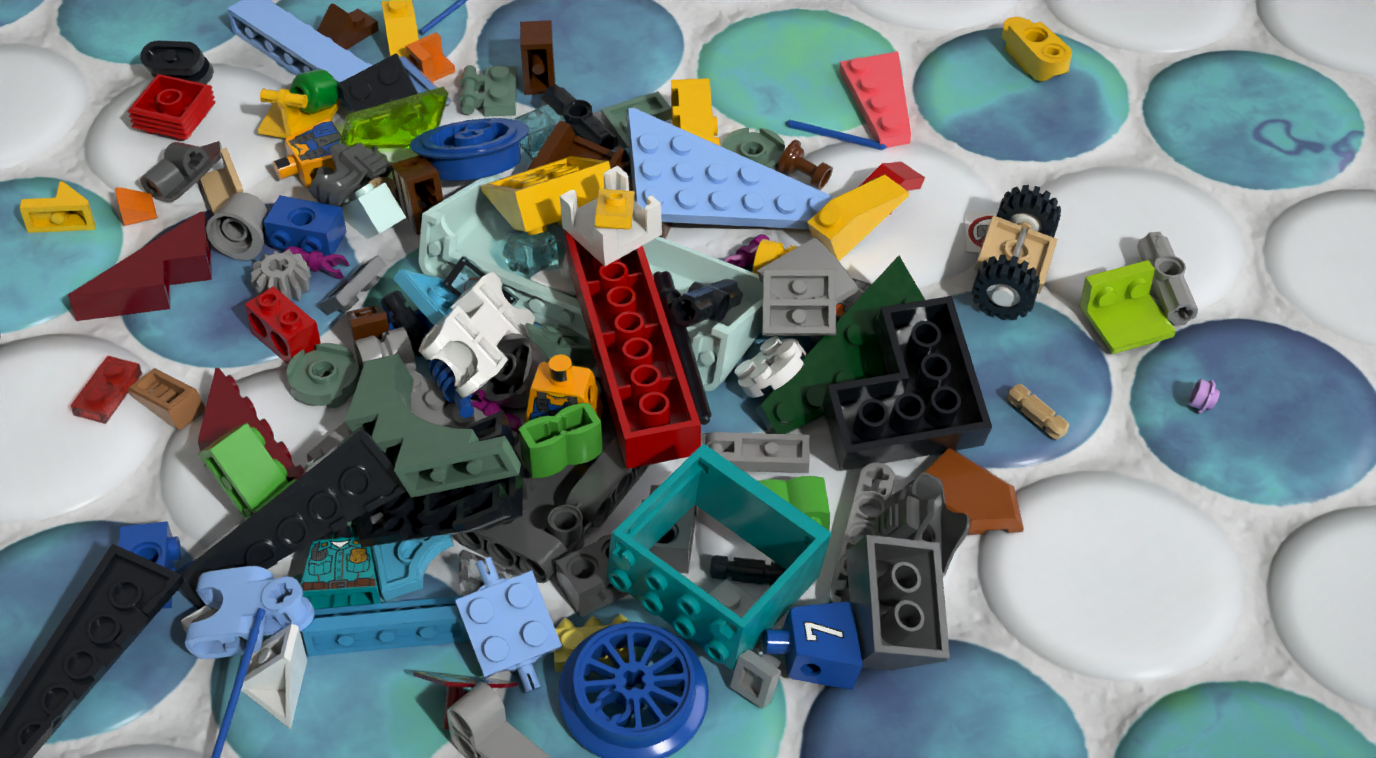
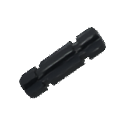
[382,290,426,356]
[710,555,786,585]

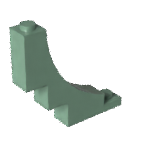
[345,354,521,498]

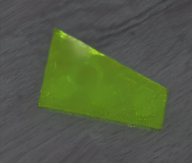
[340,86,449,149]

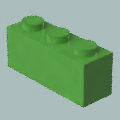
[198,423,289,518]

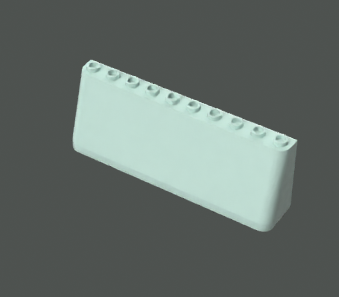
[419,174,763,391]

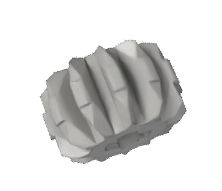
[251,249,311,301]

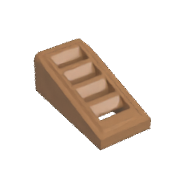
[127,368,205,430]

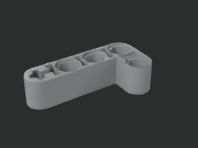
[447,682,551,758]

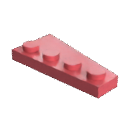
[839,51,911,148]

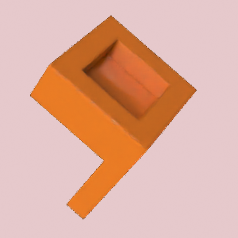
[406,33,455,82]

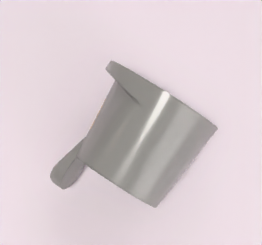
[206,192,268,261]

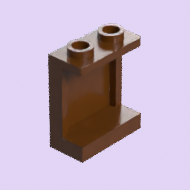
[526,120,631,177]

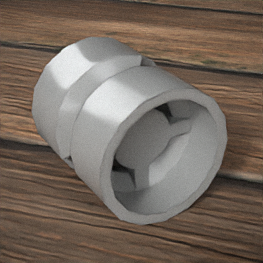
[354,327,417,372]

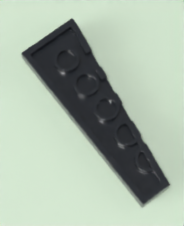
[177,426,407,608]
[0,544,184,758]

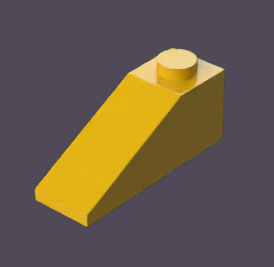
[807,175,909,261]

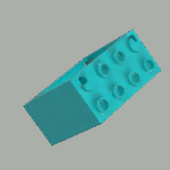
[606,443,832,670]

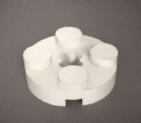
[734,336,806,398]

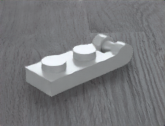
[705,432,810,473]

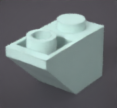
[342,183,406,239]

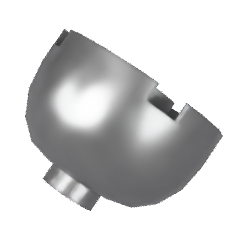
[479,333,549,409]

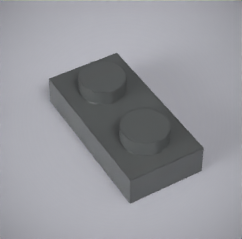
[319,255,387,315]

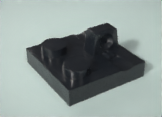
[340,53,428,141]

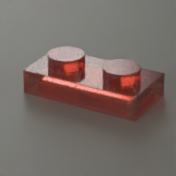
[71,356,142,424]

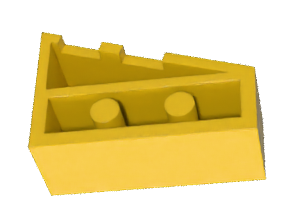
[671,78,720,146]

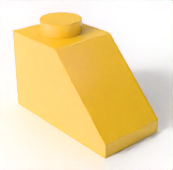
[381,0,419,57]

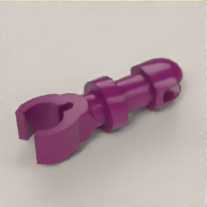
[724,234,770,269]
[284,246,350,279]
[471,389,522,435]

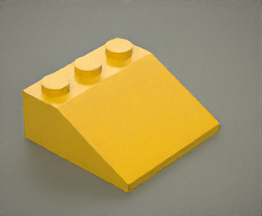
[480,156,611,235]

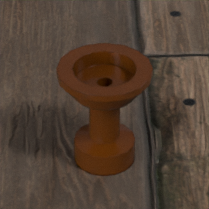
[777,139,833,190]

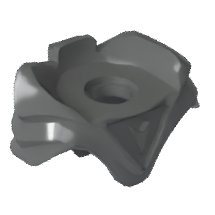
[309,143,396,206]
[875,472,970,577]

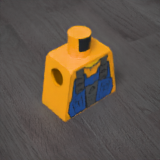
[273,117,350,189]
[525,354,603,423]

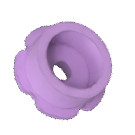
[1188,379,1220,414]

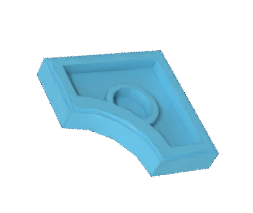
[372,535,454,601]

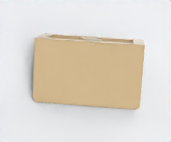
[200,148,244,215]

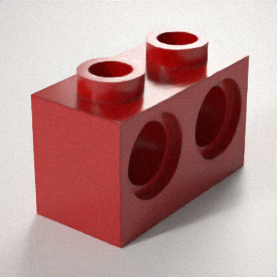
[245,286,321,364]

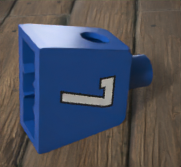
[762,601,863,689]

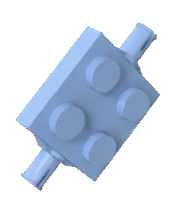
[455,557,562,693]

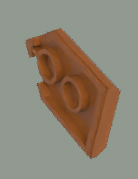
[924,448,1024,535]

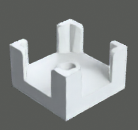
[560,166,662,266]

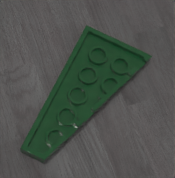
[756,255,925,434]

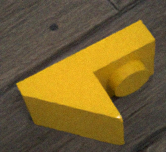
[19,181,96,233]

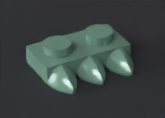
[525,323,596,365]

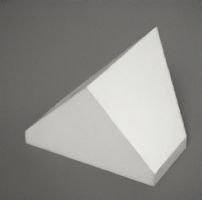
[241,623,307,729]

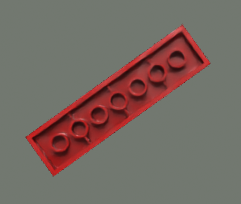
[564,230,701,469]

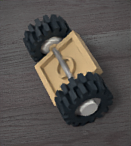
[972,185,1061,320]

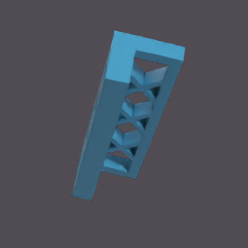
[302,595,470,656]

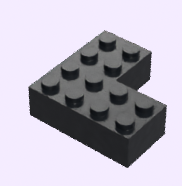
[822,296,992,471]

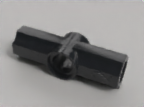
[541,84,618,150]
[670,278,743,327]

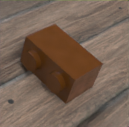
[520,20,555,95]

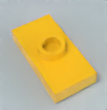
[595,189,635,230]

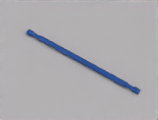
[211,608,266,758]

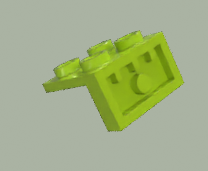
[1079,260,1176,354]

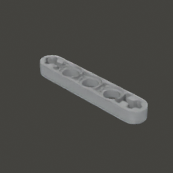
[828,463,894,603]

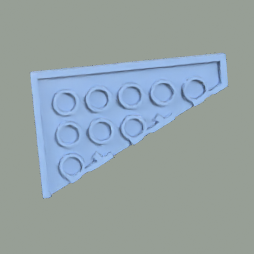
[626,108,832,229]

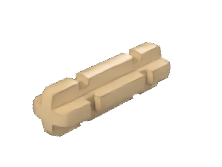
[1007,384,1069,440]

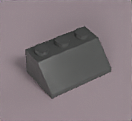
[847,535,950,670]

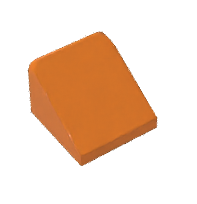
[115,187,158,226]

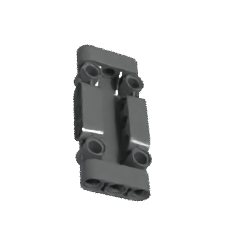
[455,364,649,583]

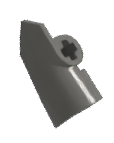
[140,141,222,201]

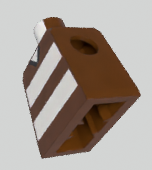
[391,155,444,235]

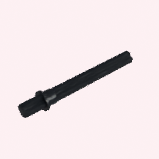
[653,271,712,425]

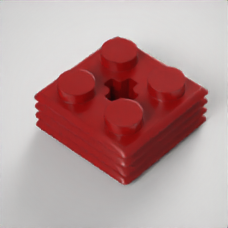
[127,74,216,140]

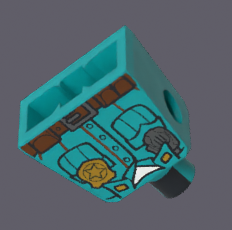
[300,525,381,609]

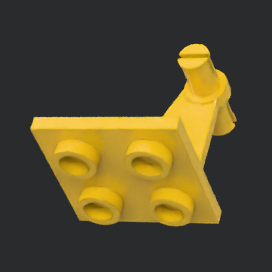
[258,88,341,138]

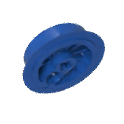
[410,118,529,181]
[558,622,709,758]

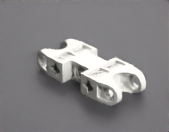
[419,271,535,399]

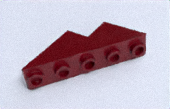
[68,211,212,321]
[197,368,304,482]

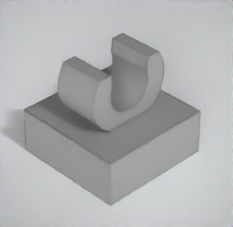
[730,649,781,709]

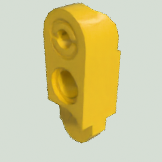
[1001,17,1072,82]

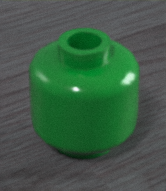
[290,69,339,114]

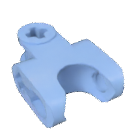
[185,566,315,659]

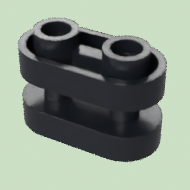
[140,40,214,84]

